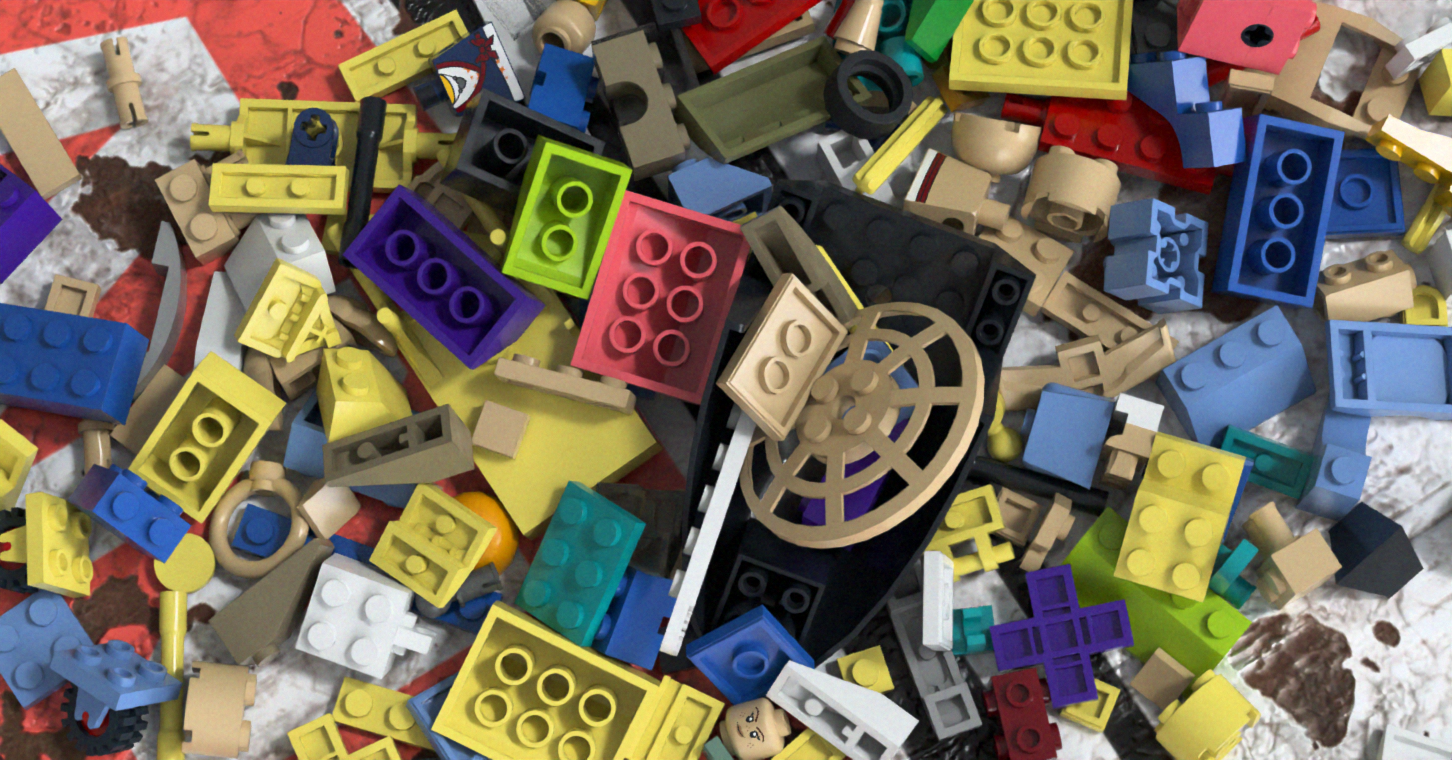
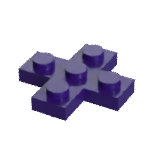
[989,564,1134,709]

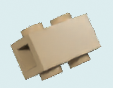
[1313,249,1417,326]

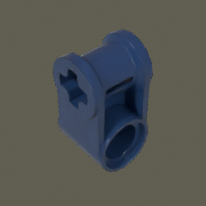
[285,108,339,166]

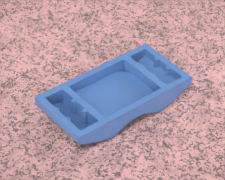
[1325,320,1452,421]

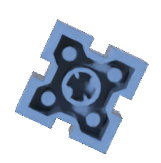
[1103,198,1209,314]

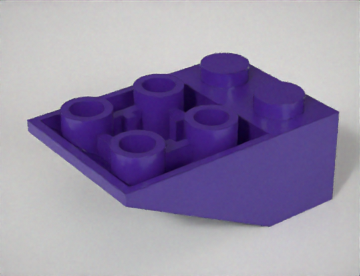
[0,164,63,284]

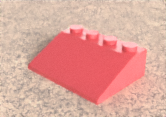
[570,190,751,406]

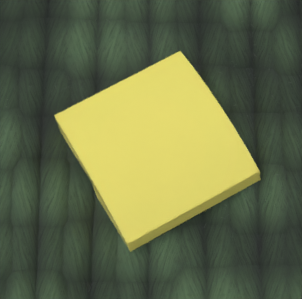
[369,483,498,608]

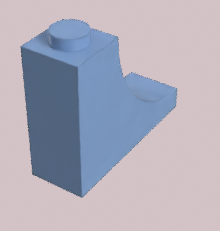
[1295,390,1372,522]

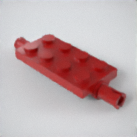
[1000,91,1235,195]

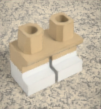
[1099,392,1164,491]

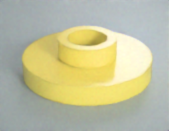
[154,533,216,594]

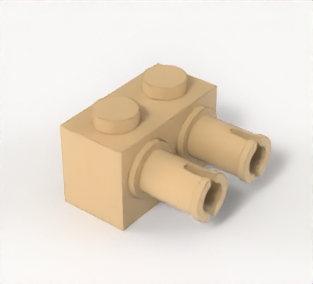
[155,149,263,265]
[1241,502,1342,611]

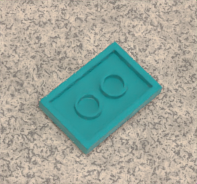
[514,481,646,647]

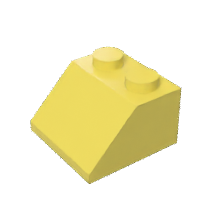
[316,347,412,443]

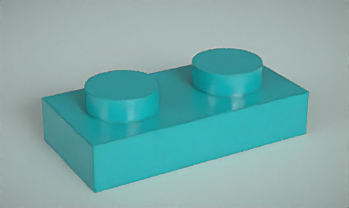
[1220,424,1314,499]

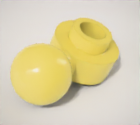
[987,392,1023,462]

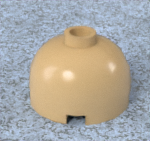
[951,112,1042,183]

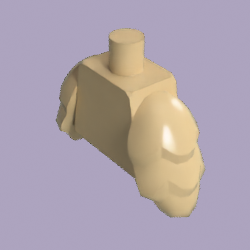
[243,294,398,431]

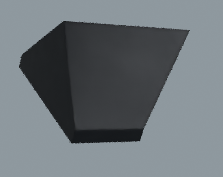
[1328,502,1424,599]

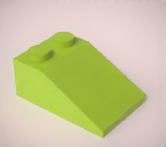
[501,135,633,300]

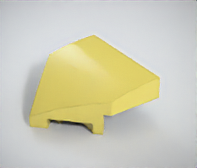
[234,257,342,363]

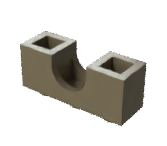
[592,30,691,181]

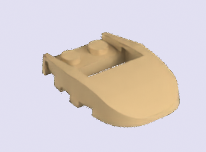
[1243,0,1422,143]

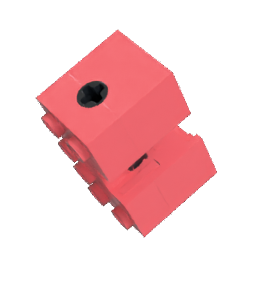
[1177,0,1317,75]

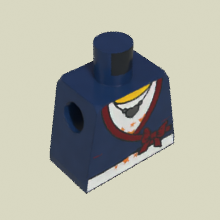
[413,21,526,117]

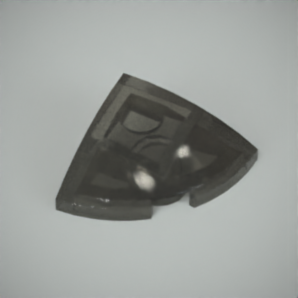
[596,482,685,579]

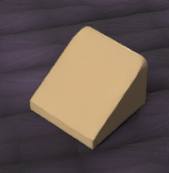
[297,478,361,539]

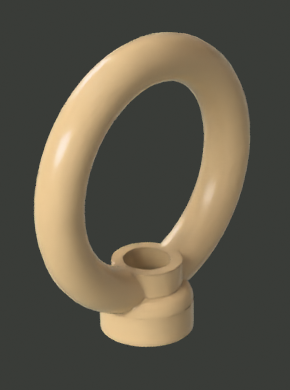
[209,460,309,579]

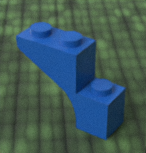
[1127,50,1247,168]

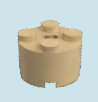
[1021,146,1121,243]
[182,661,257,759]

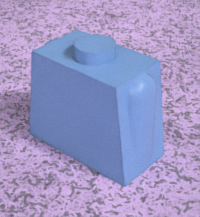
[1020,382,1115,489]

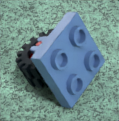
[50,640,183,756]

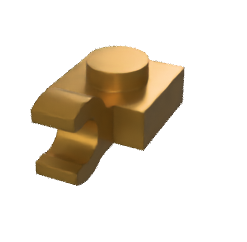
[921,38,991,112]

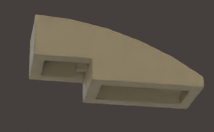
[740,205,858,325]

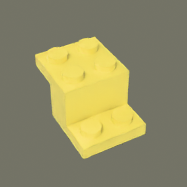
[1114,431,1246,602]

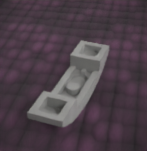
[132,221,187,403]
[885,559,982,741]

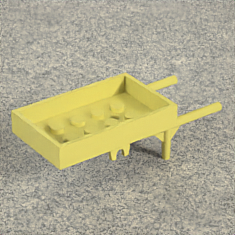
[326,146,663,540]

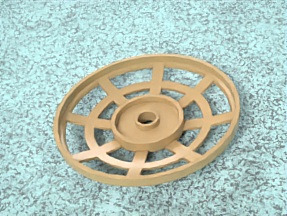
[739,302,985,549]

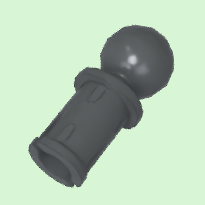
[415,562,503,618]

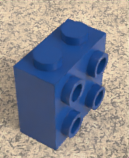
[67,463,192,563]

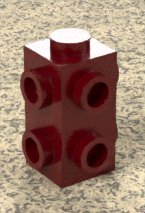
[982,667,1062,760]

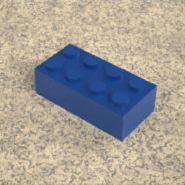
[1211,114,1345,310]
[0,303,149,425]

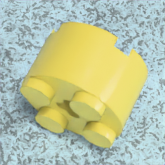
[1154,669,1261,760]

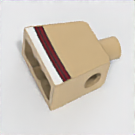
[903,148,1011,235]

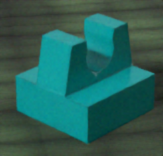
[952,605,995,657]

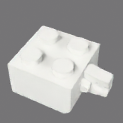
[295,553,438,679]

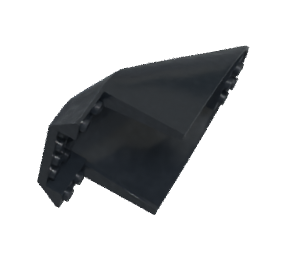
[682,179,1036,668]

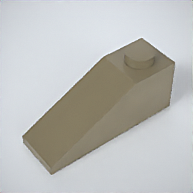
[322,404,475,487]
[208,538,335,667]

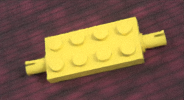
[190,98,457,193]

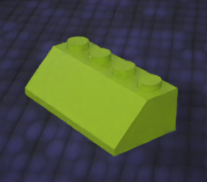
[1060,506,1252,700]

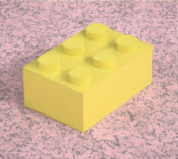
[128,351,286,524]

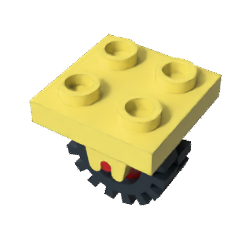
[0,492,93,598]

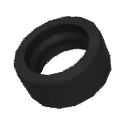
[823,50,914,140]

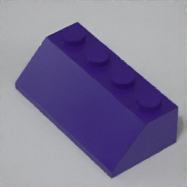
[342,184,546,370]

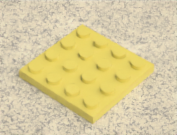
[949,0,1133,100]

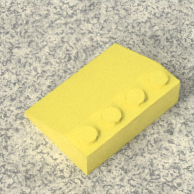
[431,600,661,760]

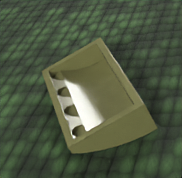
[673,36,873,164]

